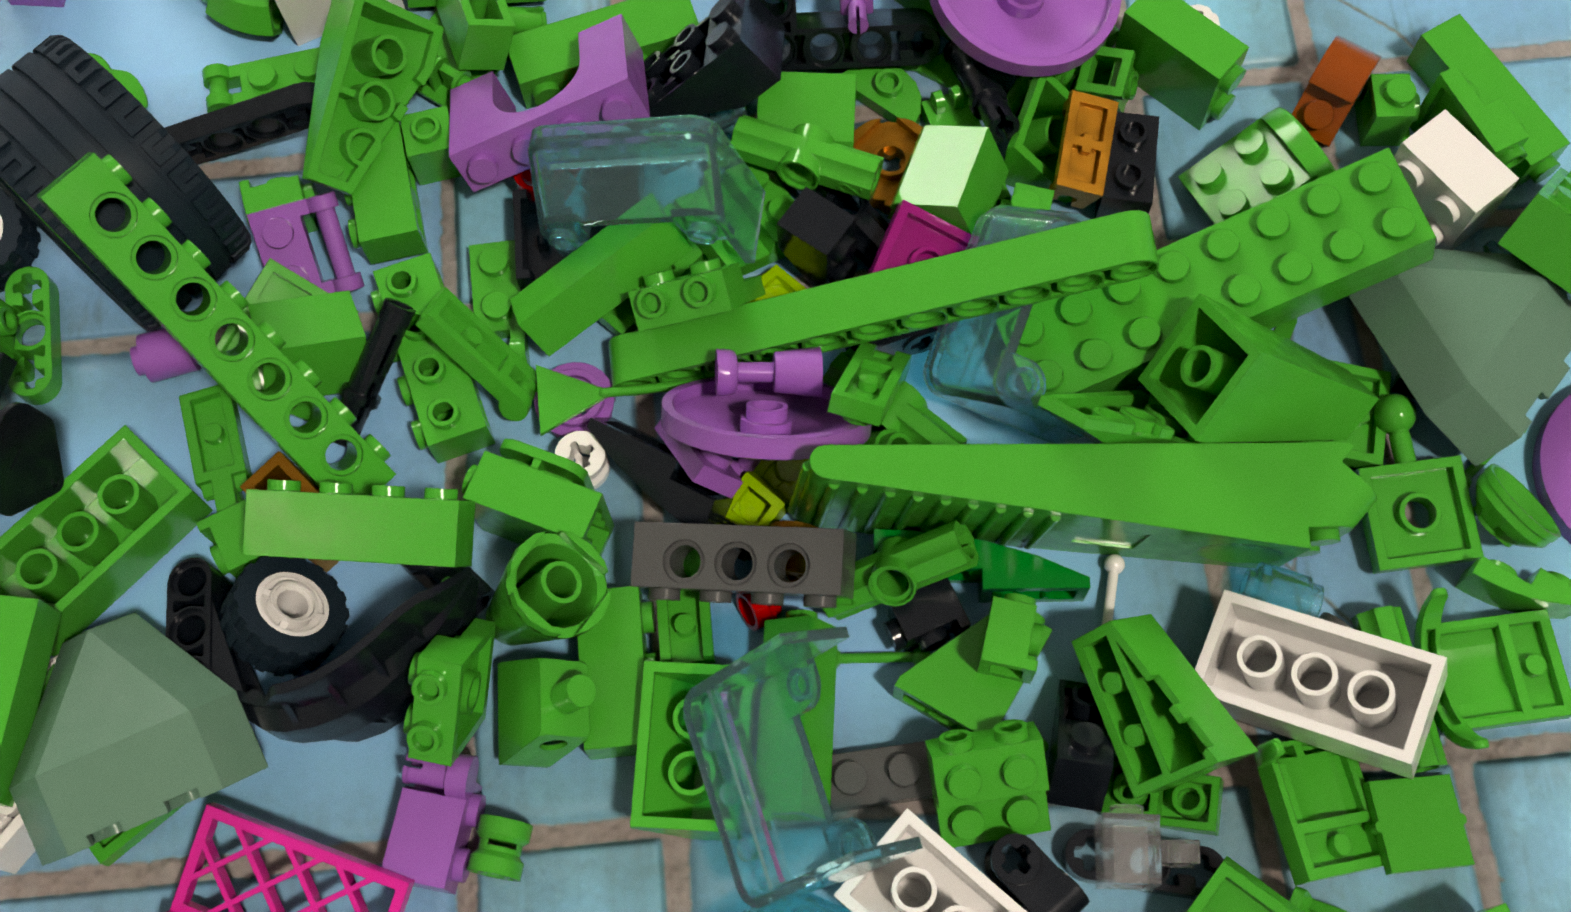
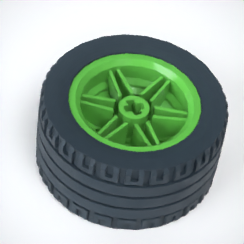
[0,35,251,331]

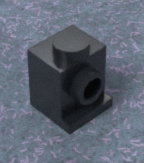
[883,578,971,653]

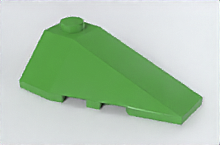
[302,0,444,195]
[1037,389,1230,444]

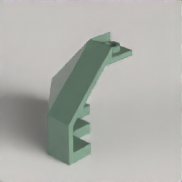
[1349,249,1571,467]
[9,613,268,866]

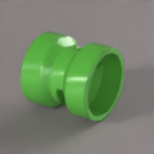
[466,814,533,882]

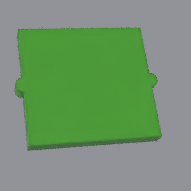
[1362,774,1475,875]

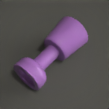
[715,346,823,398]

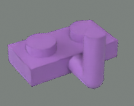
[654,419,761,499]

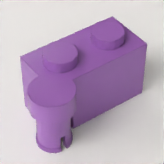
[382,751,486,895]

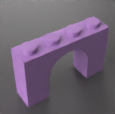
[449,14,650,192]

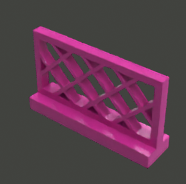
[167,802,415,912]

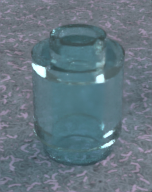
[1238,562,1324,617]

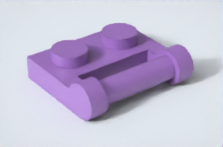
[247,191,365,293]

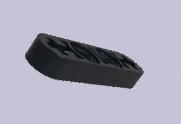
[165,82,315,165]

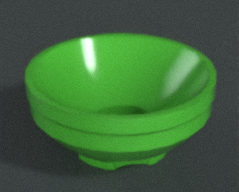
[1473,464,1561,548]

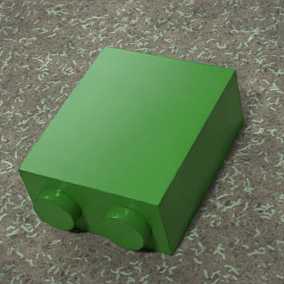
[1115,0,1249,131]

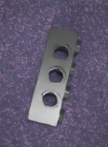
[630,521,857,608]

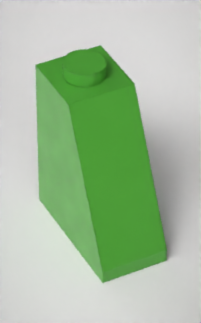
[892,612,1053,732]

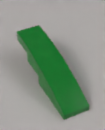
[873,529,1090,603]

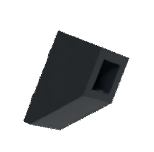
[777,187,858,287]
[1047,679,1114,812]

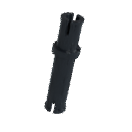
[943,40,1020,142]
[334,297,416,447]

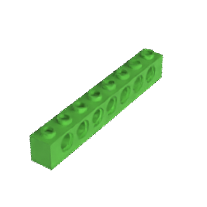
[36,152,396,495]

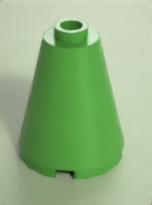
[486,531,611,646]

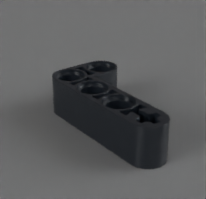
[760,0,940,71]

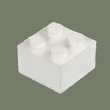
[1394,109,1519,250]

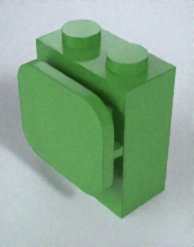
[462,439,615,556]

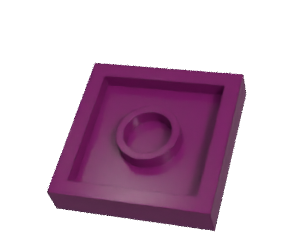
[868,199,989,337]

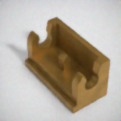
[1049,90,1119,209]

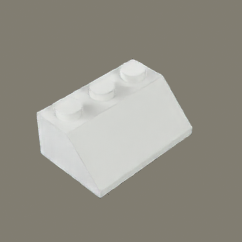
[833,808,1027,912]

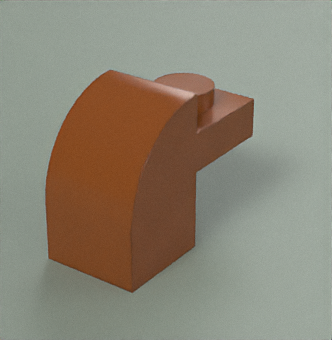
[1292,35,1382,147]

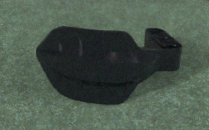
[166,558,478,743]

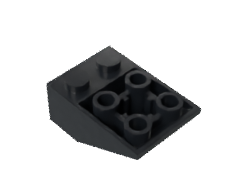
[634,0,785,127]

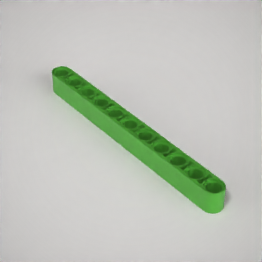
[608,210,1159,396]

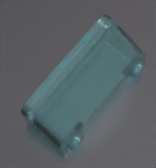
[527,115,766,263]
[923,205,1090,444]
[683,627,923,908]

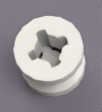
[555,431,610,489]

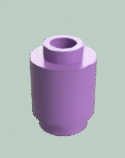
[130,328,201,383]

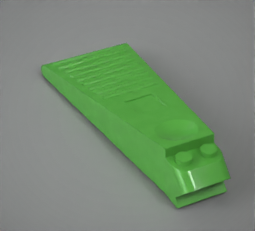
[787,441,1377,570]

